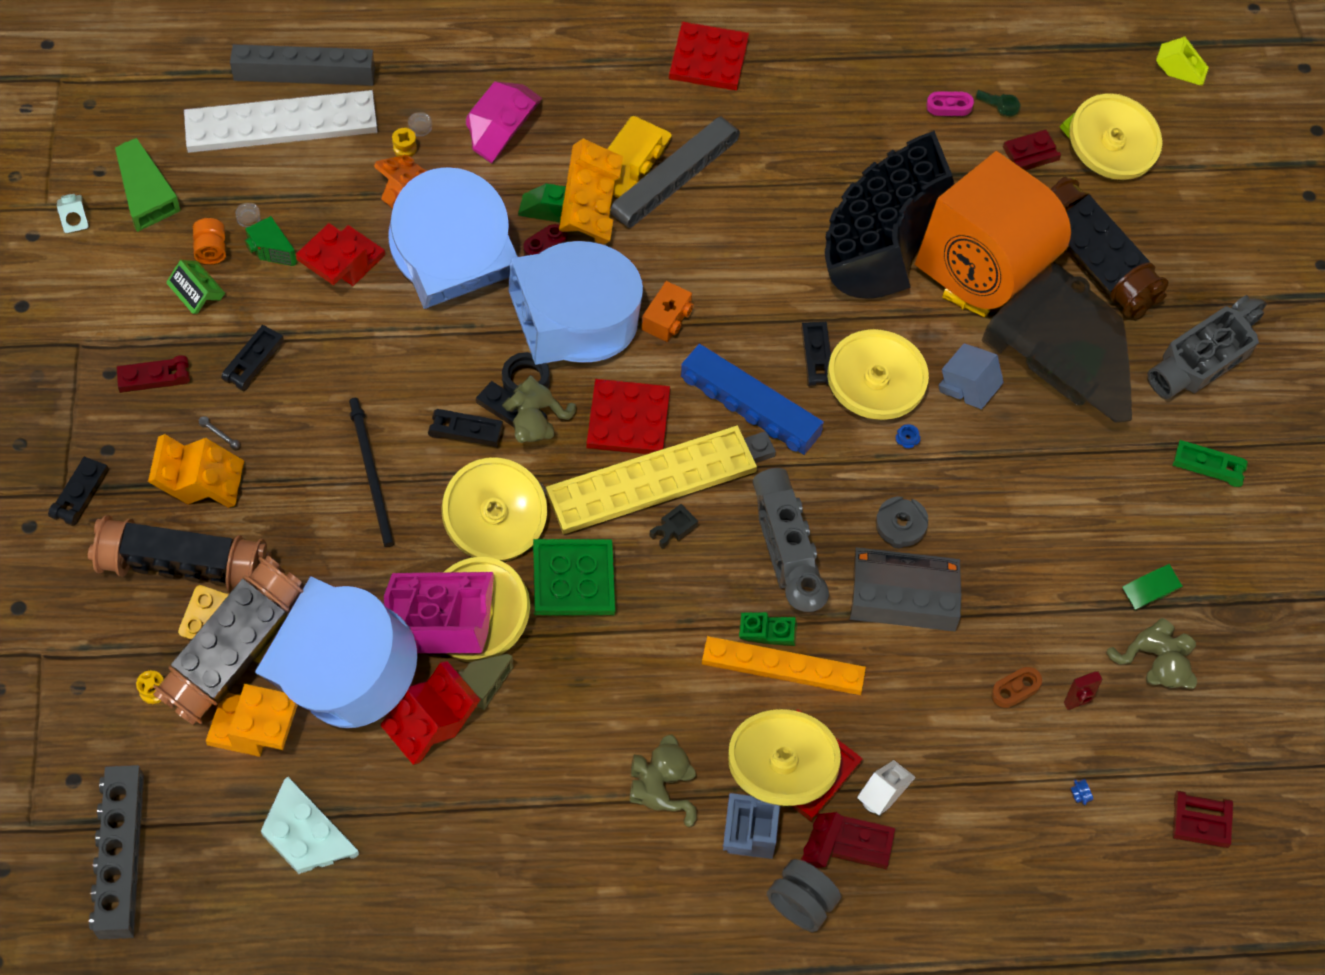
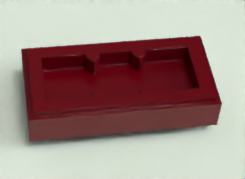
[1064,671,1103,710]

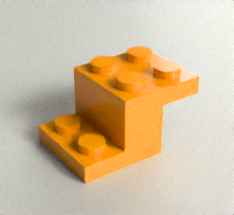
[148,434,244,508]
[206,684,298,757]

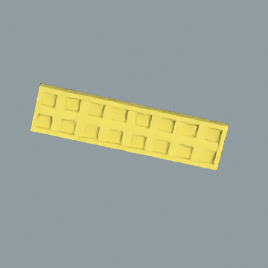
[546,425,757,535]

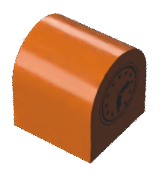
[914,150,1071,309]

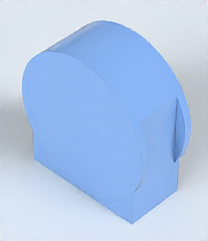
[388,168,517,309]
[508,241,643,365]
[255,576,417,728]

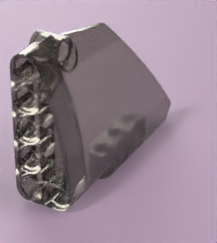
[981,261,1132,423]

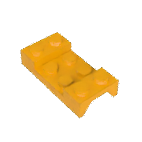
[559,138,623,245]

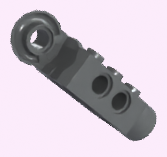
[1148,295,1267,399]
[752,468,829,612]

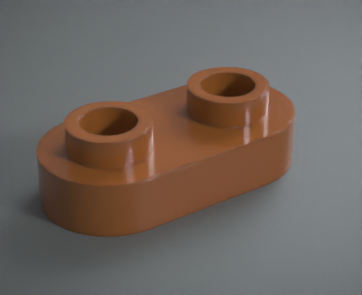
[991,667,1042,708]

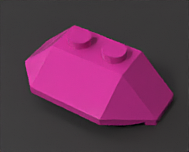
[468,81,542,164]

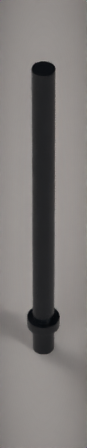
[349,398,394,547]

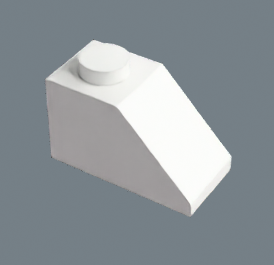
[857,760,915,815]

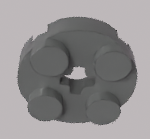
[875,496,928,549]

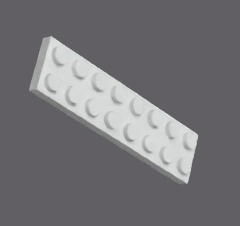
[184,90,378,153]

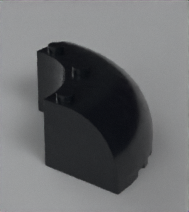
[825,131,955,299]

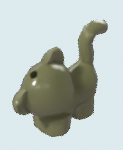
[502,375,577,443]
[1106,618,1197,689]
[630,734,697,827]

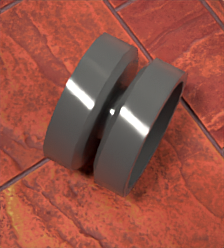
[767,859,841,932]

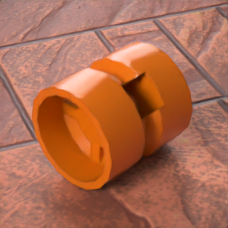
[193,218,226,265]

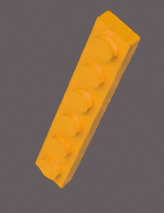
[702,636,866,695]

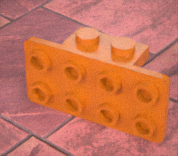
[374,155,427,208]

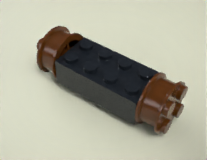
[1051,176,1169,319]

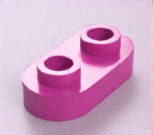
[926,92,974,116]

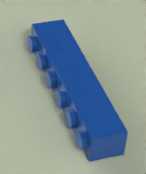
[681,343,824,455]

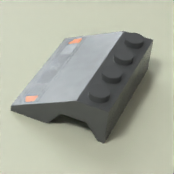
[850,547,961,632]

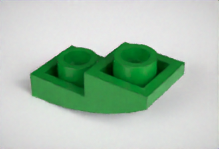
[1122,564,1183,611]
[739,612,797,646]

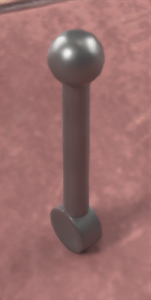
[199,416,240,450]

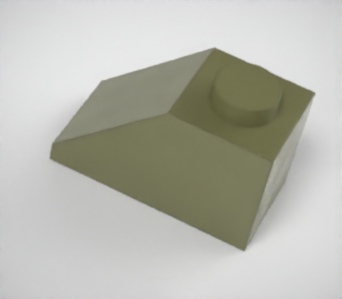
[458,654,513,710]

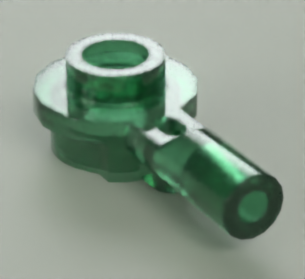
[975,90,1021,117]

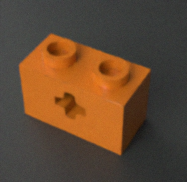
[642,281,694,342]

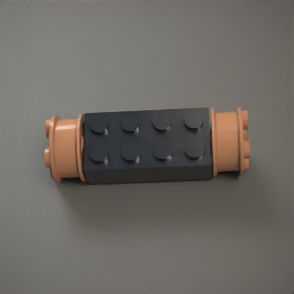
[88,515,272,593]
[153,556,305,725]

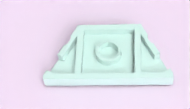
[261,777,359,874]

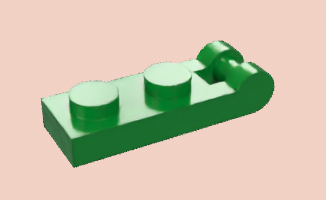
[1172,440,1248,487]

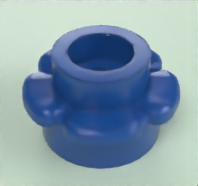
[895,424,921,449]
[1070,779,1094,805]

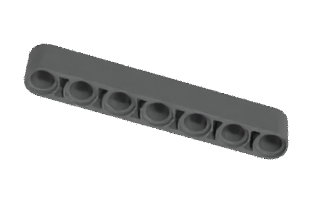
[610,117,740,228]

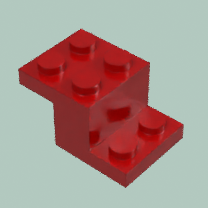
[296,223,385,286]
[380,661,481,765]

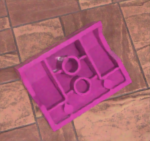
[384,572,494,653]

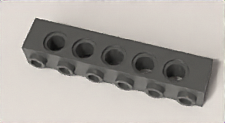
[89,765,144,940]

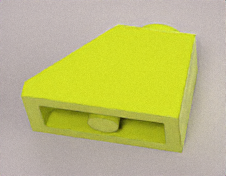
[1156,37,1209,85]

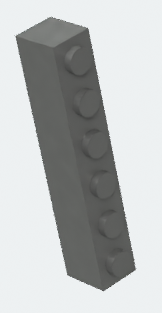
[230,44,375,86]

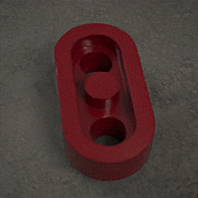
[523,224,567,256]

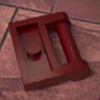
[1173,790,1233,848]

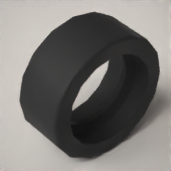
[502,352,550,395]

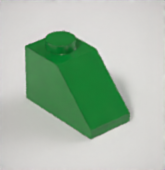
[518,183,566,223]

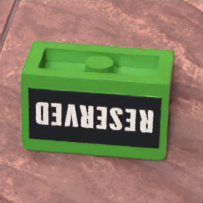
[167,260,225,314]

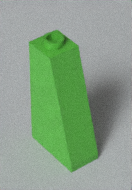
[115,138,180,232]

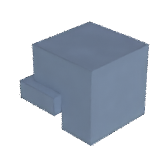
[938,343,1004,409]
[723,793,780,859]

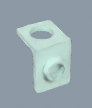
[57,194,88,233]

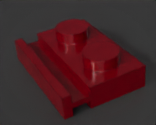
[1003,129,1061,171]
[832,816,895,869]

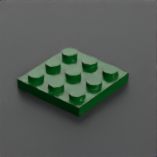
[533,539,615,615]

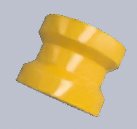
[392,128,417,157]
[136,670,164,704]

